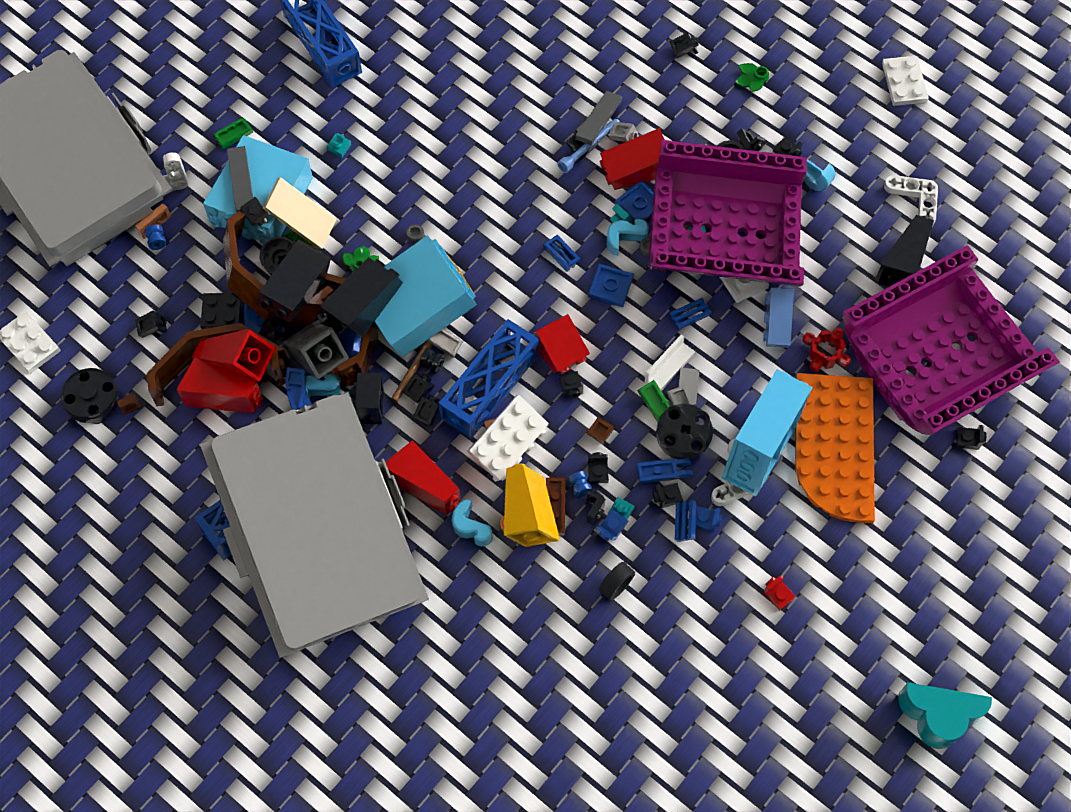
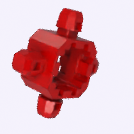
[802,327,852,372]

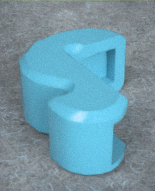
[804,159,836,191]
[606,219,649,256]
[306,374,341,400]
[452,500,493,546]

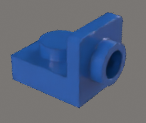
[696,506,722,532]
[596,509,629,541]

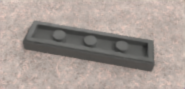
[575,91,622,145]
[227,146,253,212]

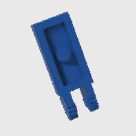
[637,458,693,484]

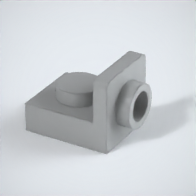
[608,122,639,142]

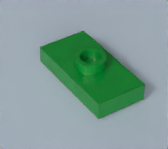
[213,117,253,150]
[637,380,673,423]

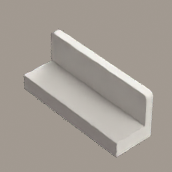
[645,334,695,391]

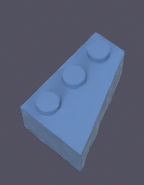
[763,288,794,348]

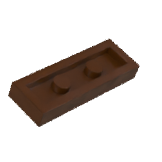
[546,478,565,536]

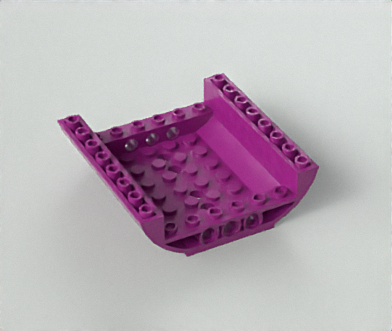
[649,140,807,287]
[843,245,1060,435]

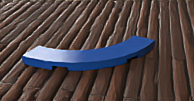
[286,367,312,410]

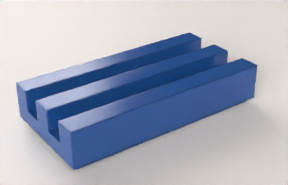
[543,234,581,272]
[670,297,712,330]
[674,500,696,542]

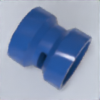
[144,225,167,250]
[568,471,592,498]

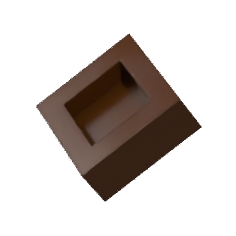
[117,394,142,415]
[587,417,614,444]

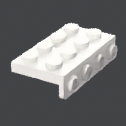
[467,394,549,482]

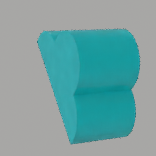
[898,682,992,749]

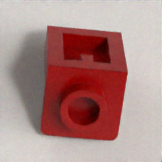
[764,575,796,611]

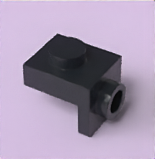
[737,129,767,151]
[586,490,606,525]

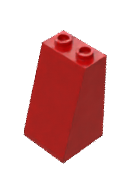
[599,128,665,190]
[192,329,276,382]
[177,357,263,414]
[385,440,461,515]

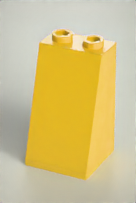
[504,464,559,547]

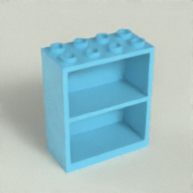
[203,135,313,244]
[375,235,477,357]
[721,369,813,496]

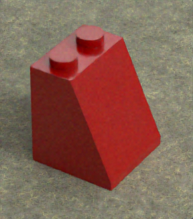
[532,314,590,374]

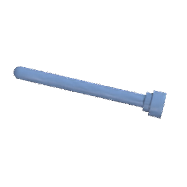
[557,119,619,173]

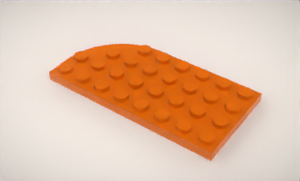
[795,373,875,523]

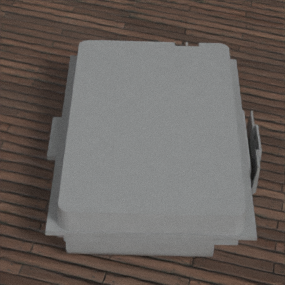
[0,50,173,267]
[200,392,429,658]

